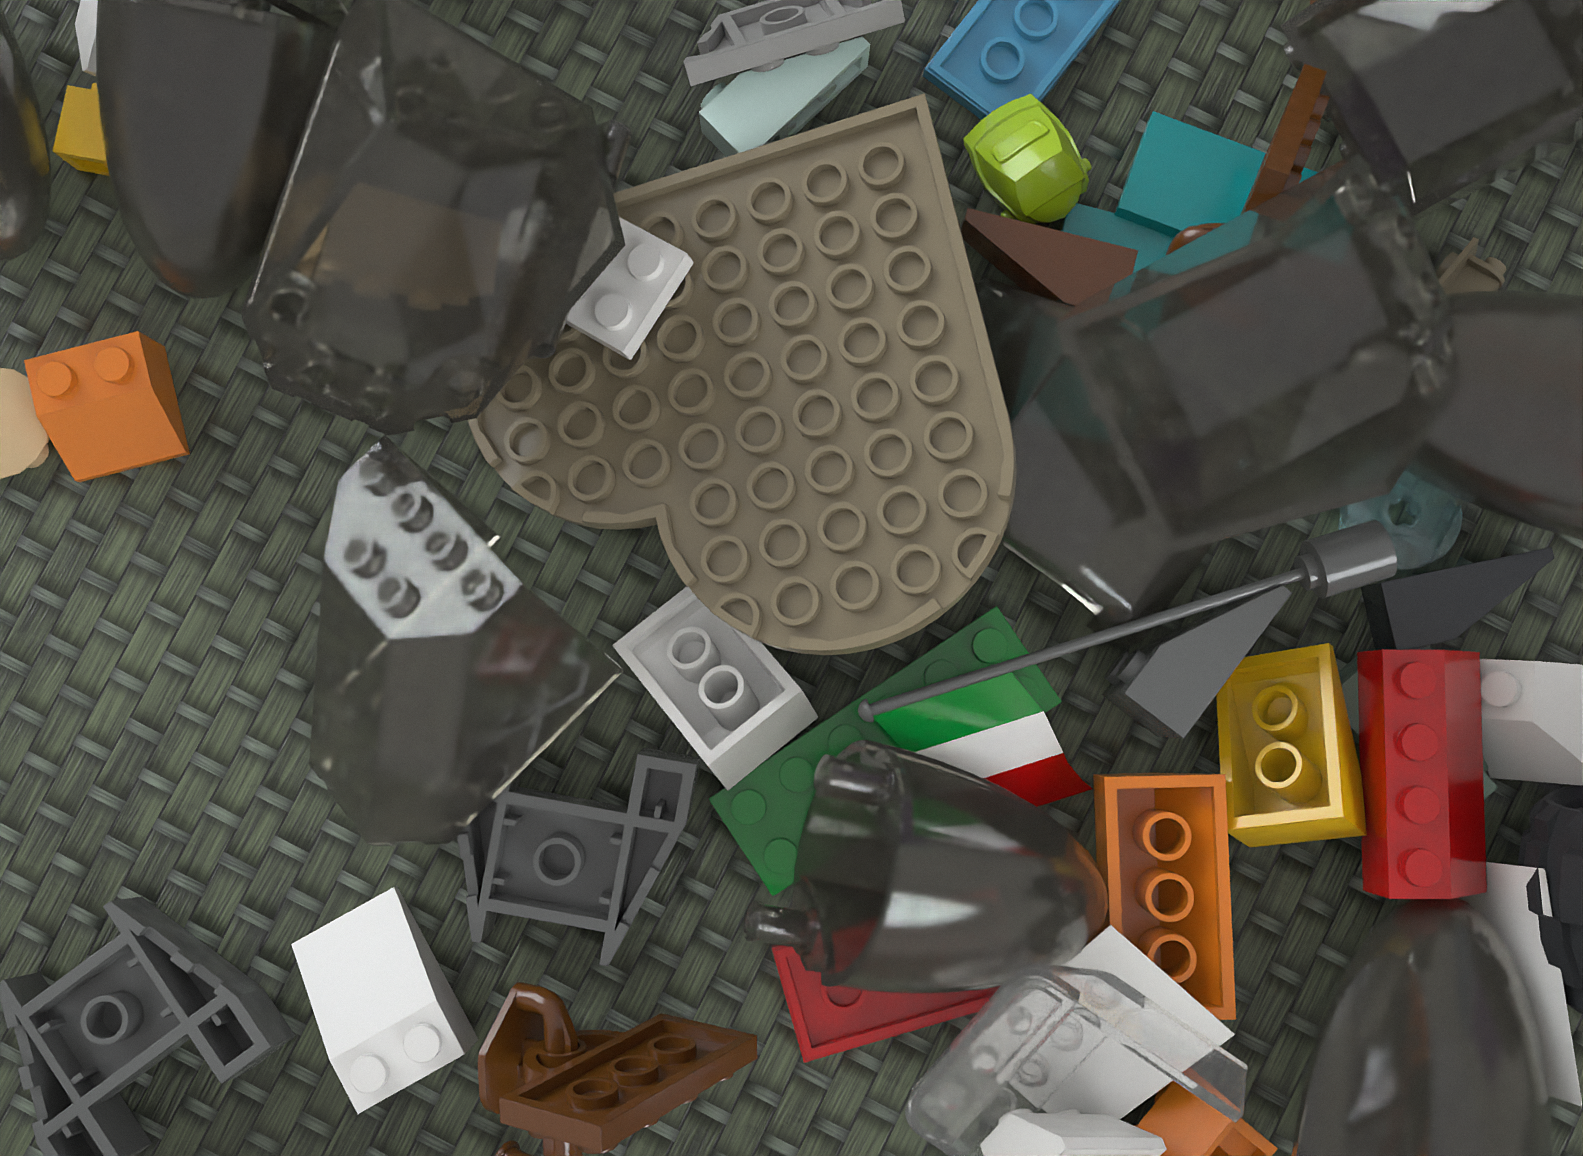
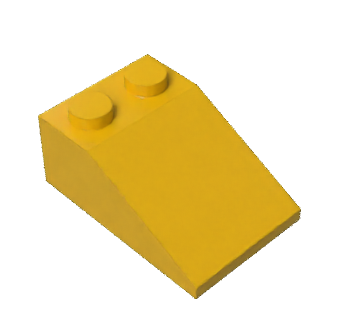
[1216,643,1367,848]

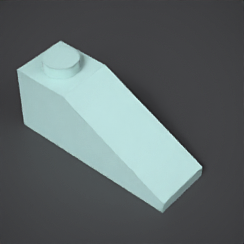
[699,36,870,157]

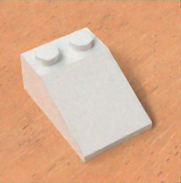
[612,586,818,790]
[291,886,479,1114]

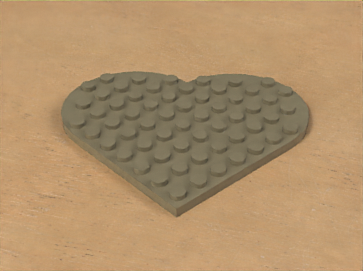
[462,93,1017,655]

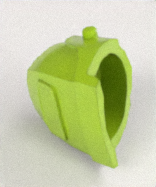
[963,94,1092,225]

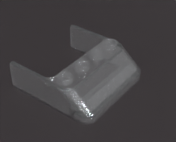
[905,963,1247,1156]

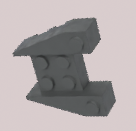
[449,717,701,966]
[0,896,295,1156]

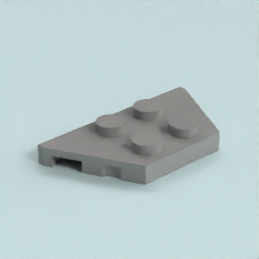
[683,0,905,86]

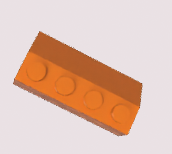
[1093,773,1236,1020]

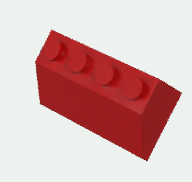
[1357,650,1487,899]

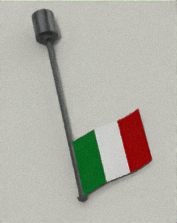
[858,519,1397,831]

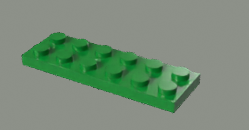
[709,606,1062,896]

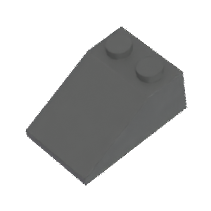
[1102,585,1292,738]

